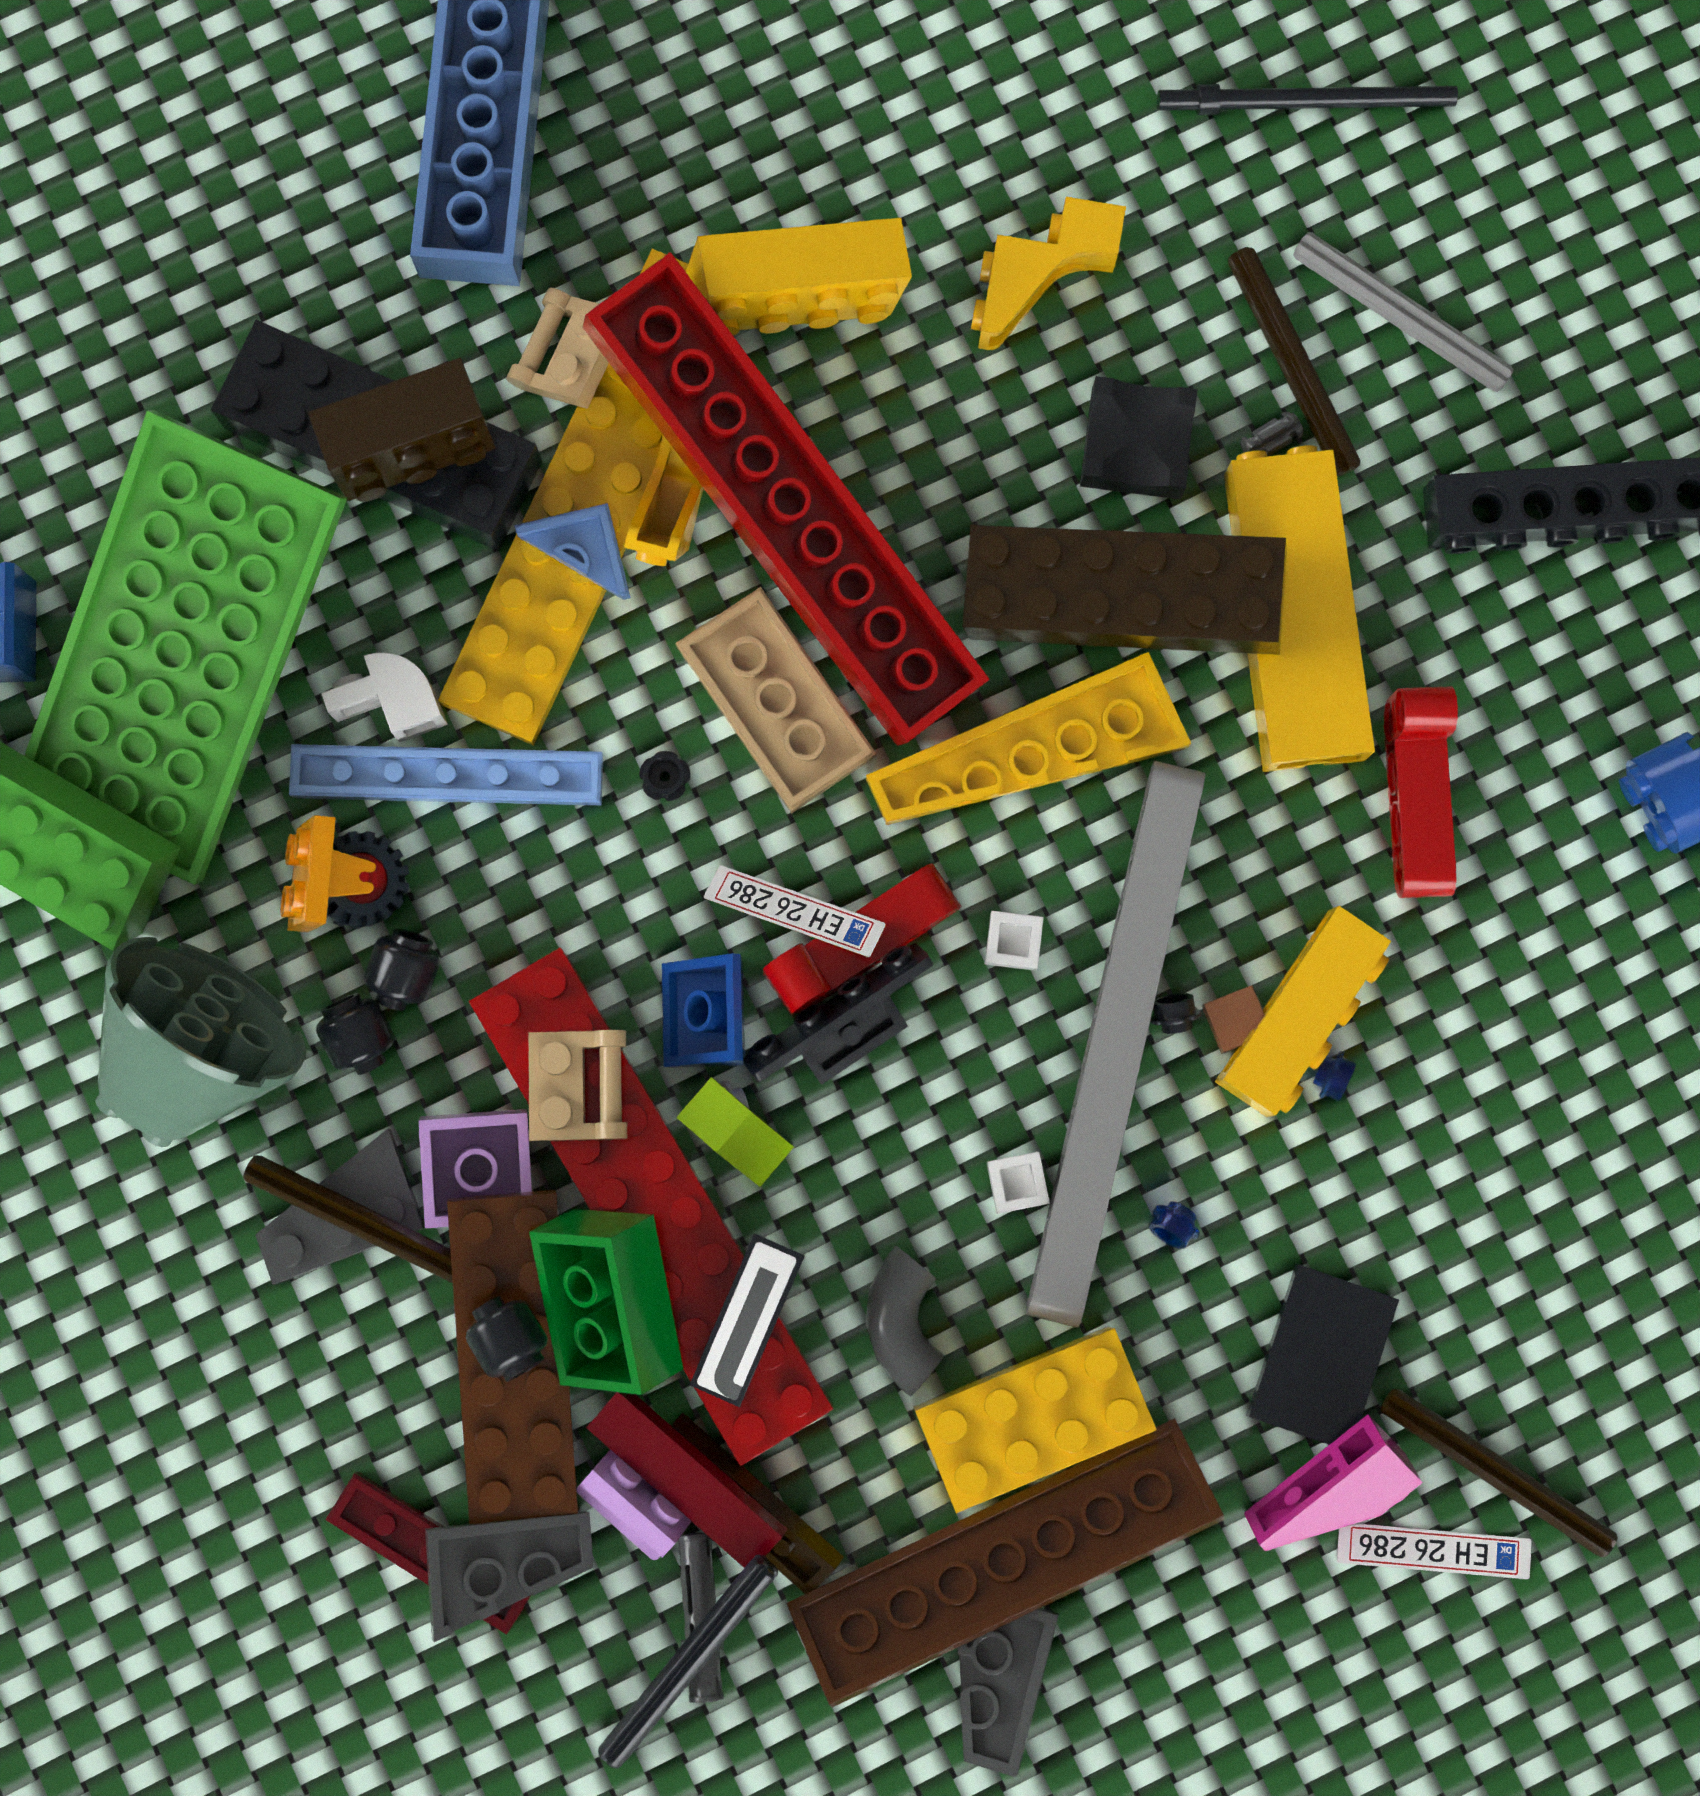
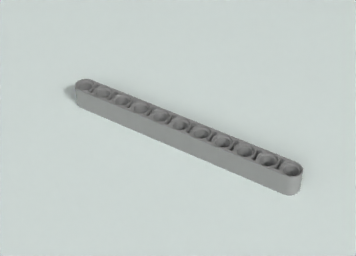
[1026,761,1205,1328]

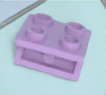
[576,1449,691,1560]

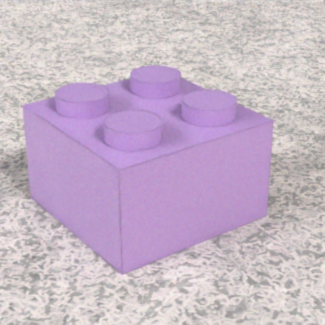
[418,1109,532,1228]

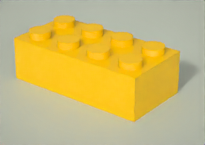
[686,218,912,336]
[913,1326,1157,1513]

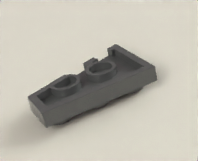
[425,1511,593,1642]
[957,1608,1059,1777]

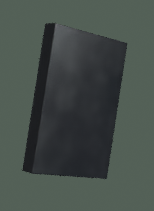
[1246,1264,1399,1445]

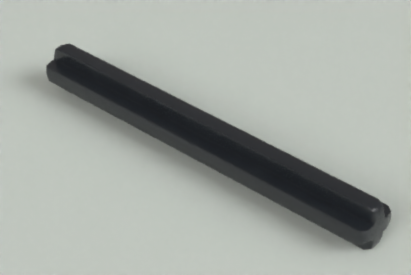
[598,1554,778,1769]

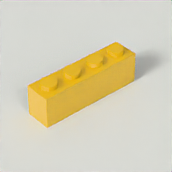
[1214,906,1391,1117]

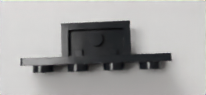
[744,943,934,1085]

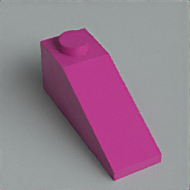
[1244,1415,1423,1551]

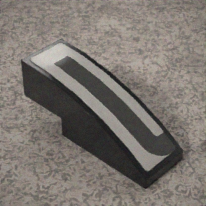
[690,1233,805,1407]

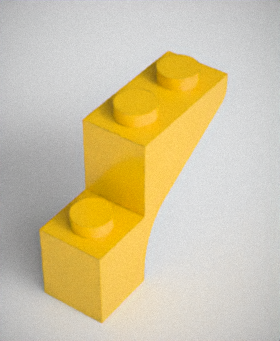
[971,197,1126,350]
[624,435,704,566]

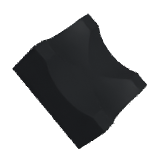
[1080,376,1198,500]

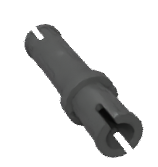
[678,1532,724,1703]

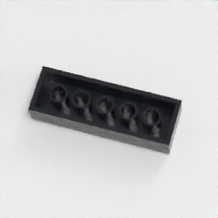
[211,319,542,551]

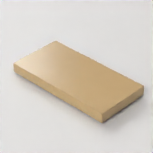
[675,587,876,814]

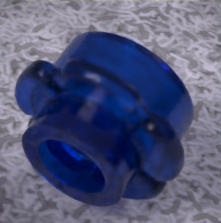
[1312,1051,1357,1101]
[1149,1201,1200,1249]

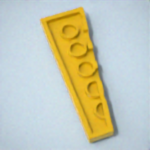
[865,652,1191,825]

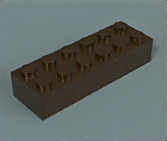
[962,525,1287,655]

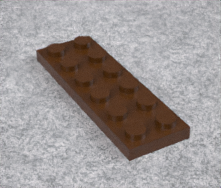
[447,1190,578,1524]

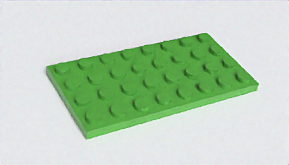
[24,410,348,885]

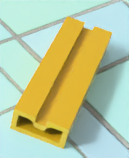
[1224,445,1375,772]

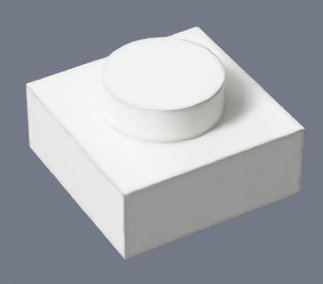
[984,911,1044,971]
[986,1152,1050,1214]

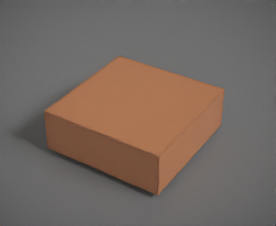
[1202,985,1264,1054]

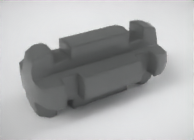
[1240,412,1304,456]

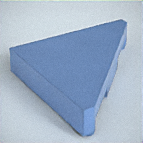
[514,503,631,600]

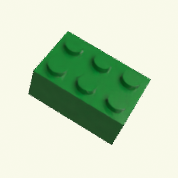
[529,1209,683,1395]

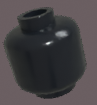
[364,929,440,1011]
[316,993,395,1075]
[465,1296,548,1382]

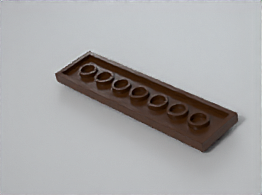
[786,1418,1224,1707]

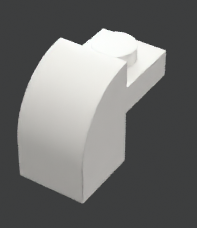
[321,653,448,742]

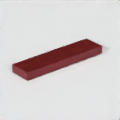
[586,1392,788,1568]
[325,1472,531,1635]

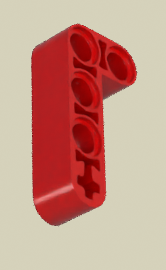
[1384,686,1458,898]
[763,863,962,1018]

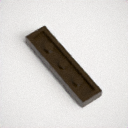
[671,1412,844,1594]

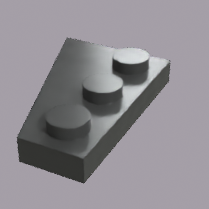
[255,1129,425,1285]

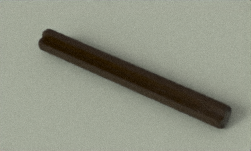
[1228,247,1361,476]
[243,1155,453,1283]
[1380,1389,1618,1558]

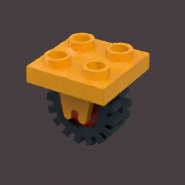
[280,815,409,933]

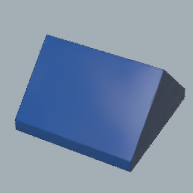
[0,562,37,683]
[662,953,745,1068]

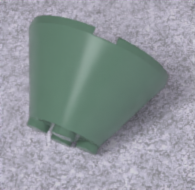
[95,937,306,1147]

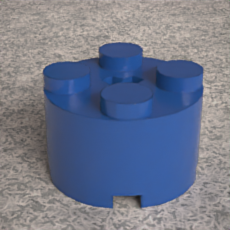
[1619,732,1700,854]

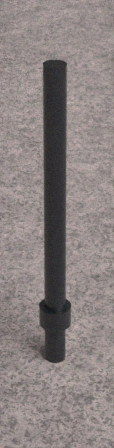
[1157,84,1458,115]

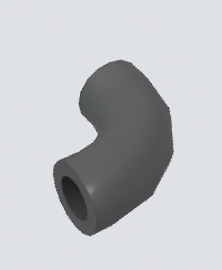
[865,1245,944,1397]

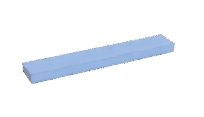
[289,744,603,806]

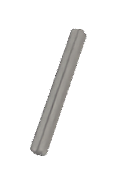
[1293,232,1514,392]

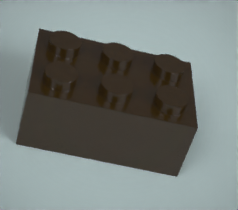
[308,357,496,502]

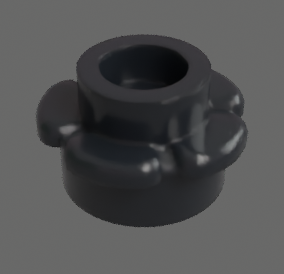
[639,751,691,801]
[1150,993,1201,1034]

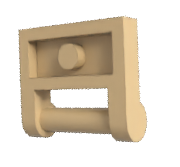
[506,287,609,409]
[528,1030,627,1142]

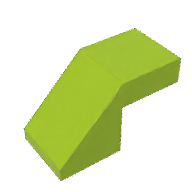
[676,1077,794,1187]

